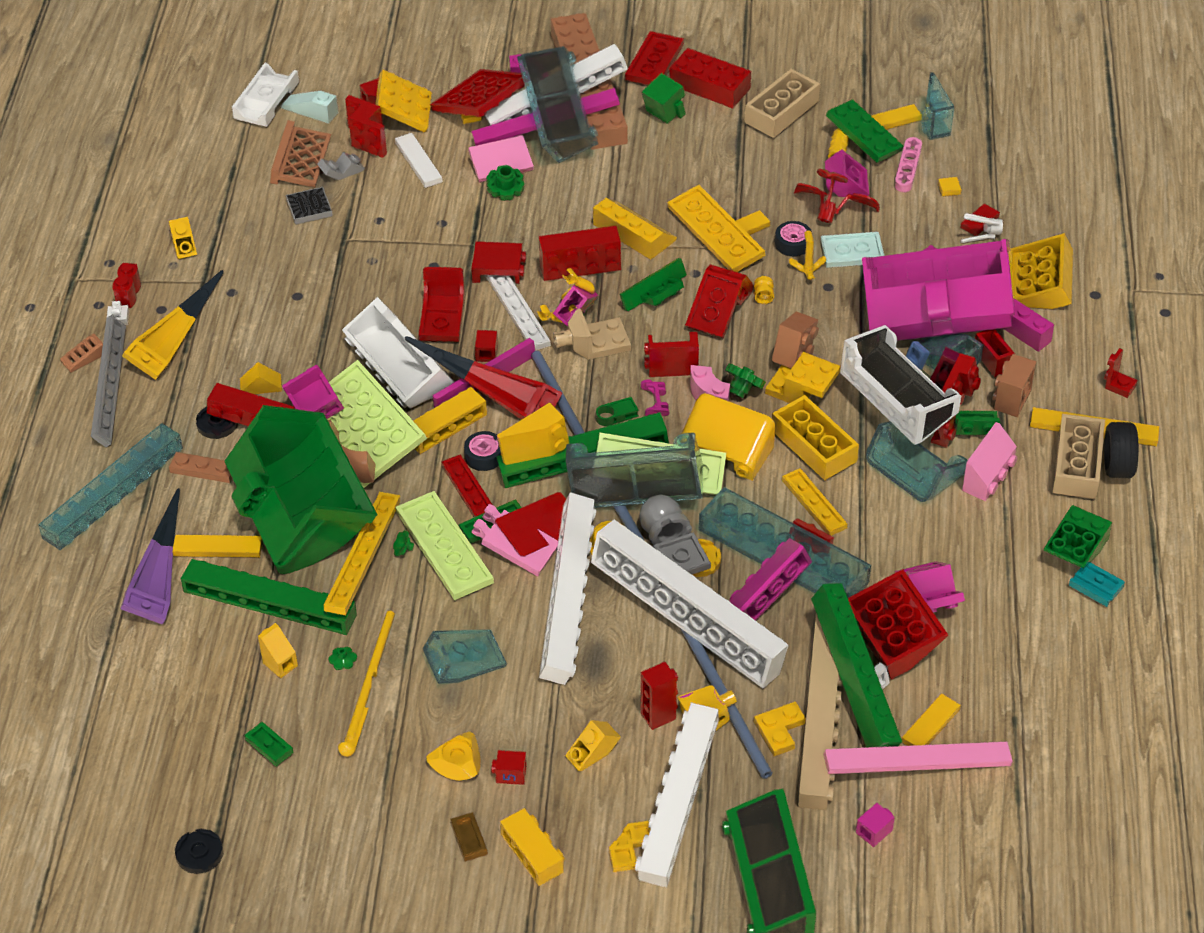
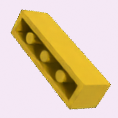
[413,387,487,454]

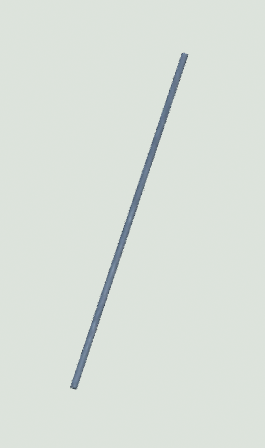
[531,351,772,779]

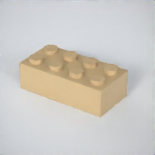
[744,69,820,138]
[1053,414,1105,499]

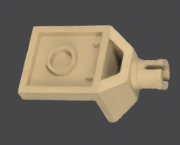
[553,308,631,360]

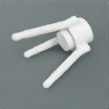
[961,213,1003,243]

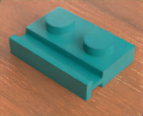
[1069,562,1125,607]

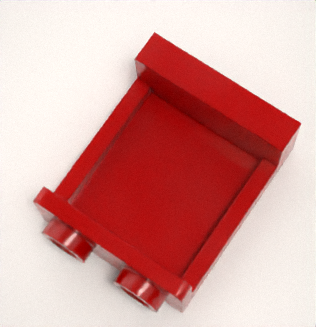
[471,241,526,284]
[644,332,699,377]

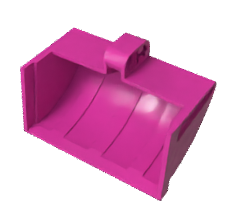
[862,239,1015,341]

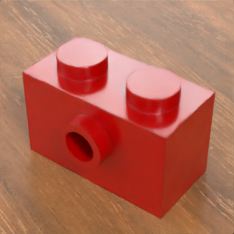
[973,329,1015,377]

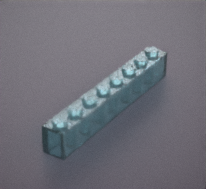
[38,423,183,550]

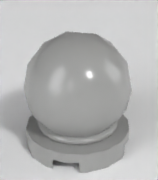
[639,494,692,545]

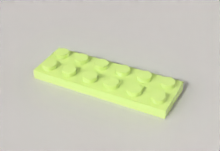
[593,433,726,496]
[396,491,494,600]

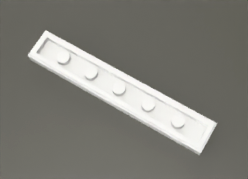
[485,275,551,351]

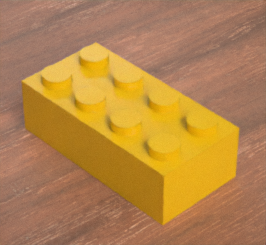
[772,395,859,481]

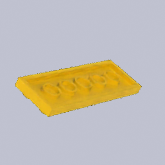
[667,184,765,272]

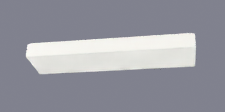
[395,133,442,188]

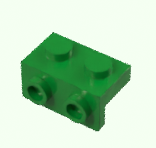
[954,411,1000,435]

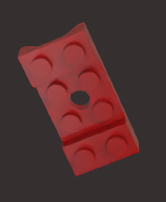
[926,353,981,448]

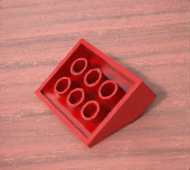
[848,569,948,680]

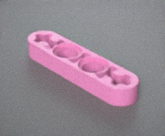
[895,137,922,192]

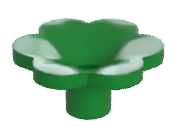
[393,530,414,557]
[328,647,357,670]

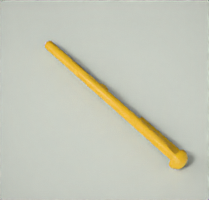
[338,611,395,757]

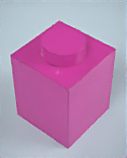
[856,803,895,847]

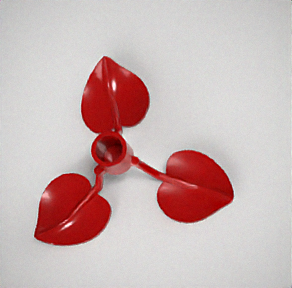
[794,169,880,224]

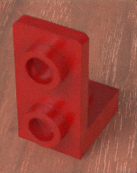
[1104,348,1138,398]

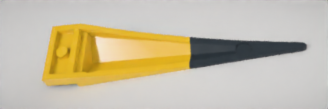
[122,270,224,380]

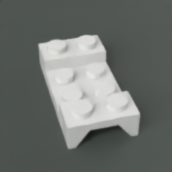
[232,63,299,127]

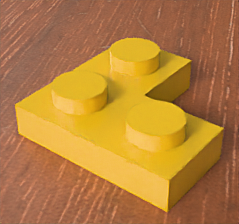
[754,701,806,756]

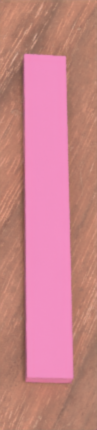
[824,742,1013,774]

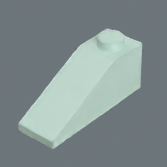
[281,91,338,124]

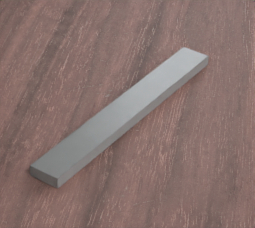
[91,315,126,447]

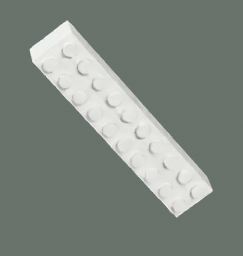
[591,519,788,689]

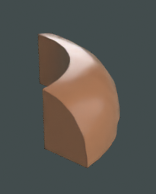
[328,419,376,483]

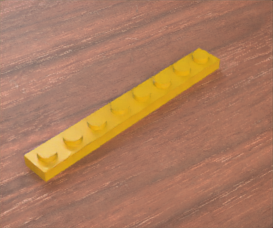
[324,492,400,615]

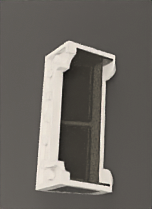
[840,325,961,445]

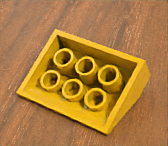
[1008,233,1073,309]

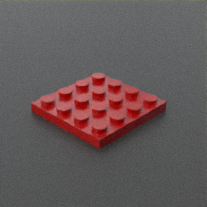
[430,69,531,117]

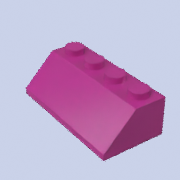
[729,538,812,621]

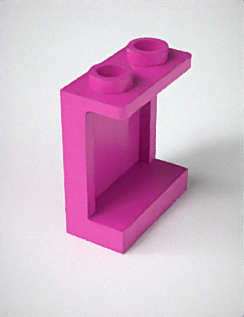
[282,365,344,419]

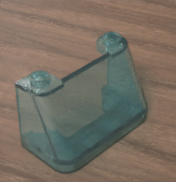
[866,421,968,502]

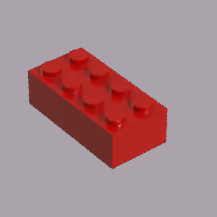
[669,48,751,109]
[538,226,621,281]

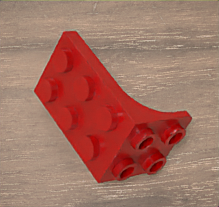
[418,267,465,342]

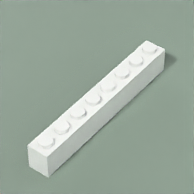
[485,44,628,126]
[635,703,719,887]

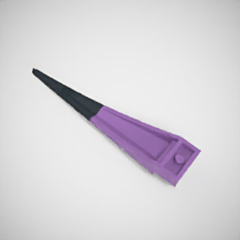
[120,488,180,625]

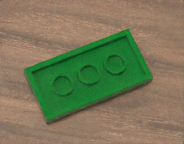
[826,99,904,163]

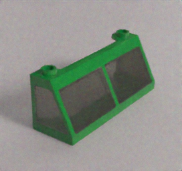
[722,788,816,933]

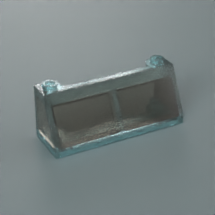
[517,46,598,163]
[566,433,703,508]

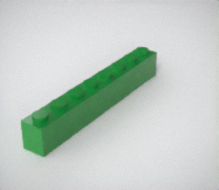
[497,412,669,489]
[181,559,357,635]
[811,583,902,748]

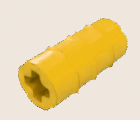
[828,128,849,159]

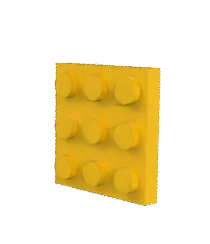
[376,70,432,133]

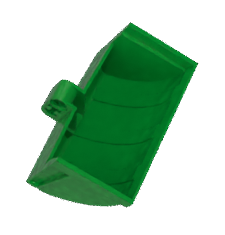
[224,405,378,574]

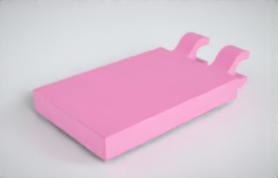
[472,504,558,577]

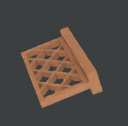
[270,120,331,187]

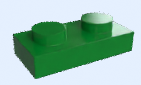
[244,722,294,767]

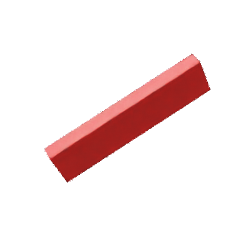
[441,454,493,517]

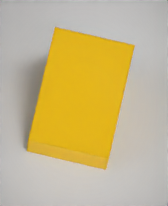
[240,362,282,394]

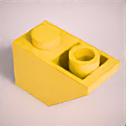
[168,217,197,259]
[258,623,298,679]
[565,720,621,771]

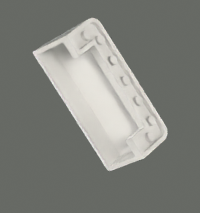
[342,297,454,409]

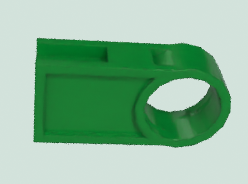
[596,397,639,426]

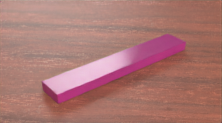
[433,338,535,408]

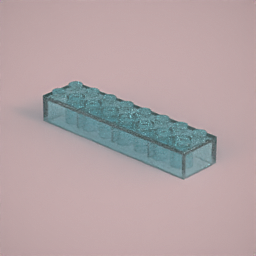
[699,487,871,598]

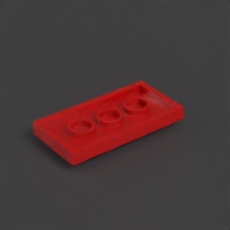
[625,31,684,85]

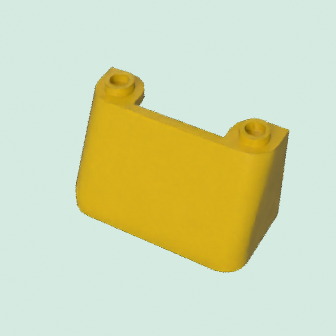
[677,393,775,481]

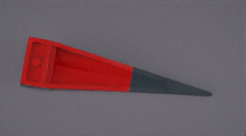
[405,336,563,420]

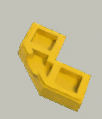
[609,820,651,872]

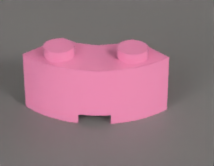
[690,365,730,401]

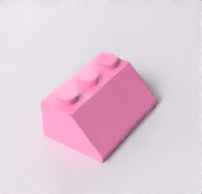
[962,422,1017,501]

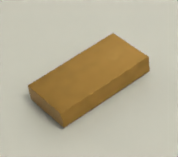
[450,812,488,862]

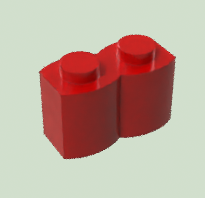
[112,263,141,308]

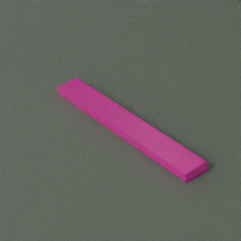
[471,88,620,146]

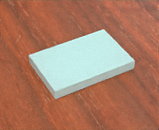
[820,232,884,268]

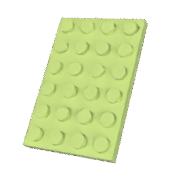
[327,360,427,488]

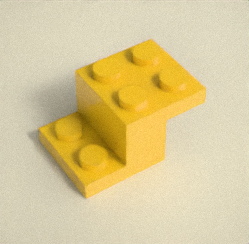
[765,352,841,403]

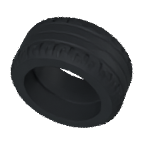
[1104,422,1139,478]

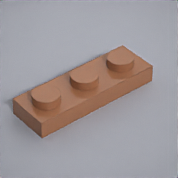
[169,452,232,483]

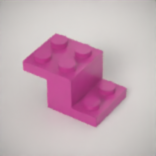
[894,561,965,613]

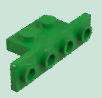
[620,258,687,311]

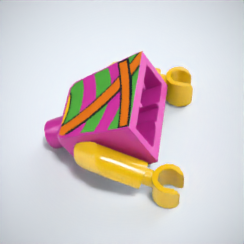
[537,268,598,327]

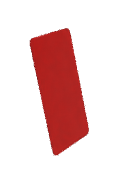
[495,492,566,556]

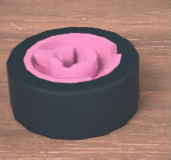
[775,221,812,257]
[464,431,501,471]

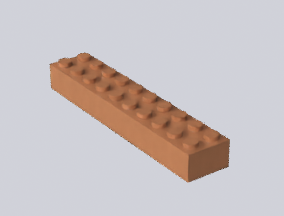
[551,13,628,150]

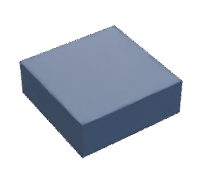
[906,341,930,370]

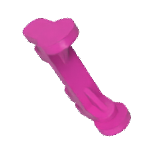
[641,379,670,416]

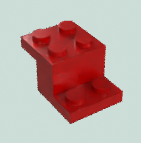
[345,95,387,158]

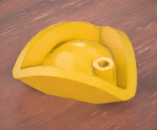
[426,731,481,780]

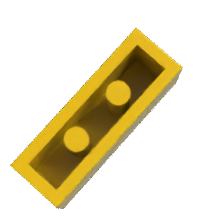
[500,808,565,886]

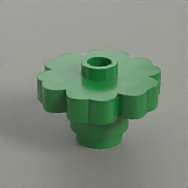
[486,165,525,201]
[725,363,766,398]

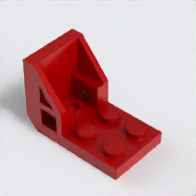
[685,264,754,339]

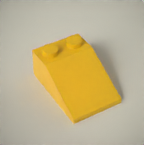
[497,403,570,465]

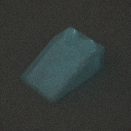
[922,72,954,140]
[422,630,507,684]

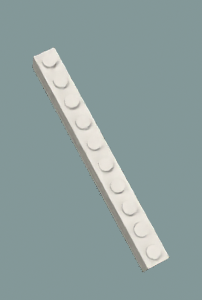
[539,492,596,685]

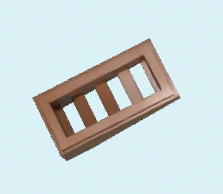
[60,334,103,372]

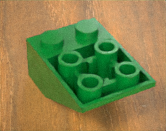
[1043,505,1112,568]

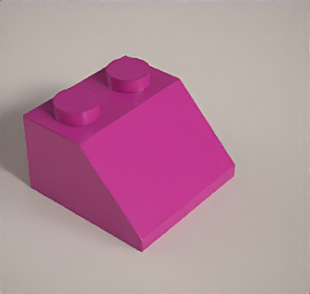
[825,149,869,197]

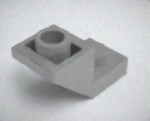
[317,152,365,180]

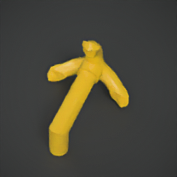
[789,230,826,280]

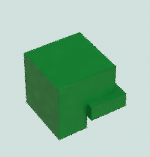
[642,73,686,124]

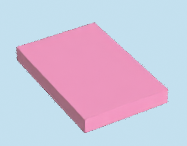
[468,135,534,182]

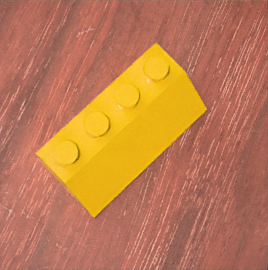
[593,198,677,260]

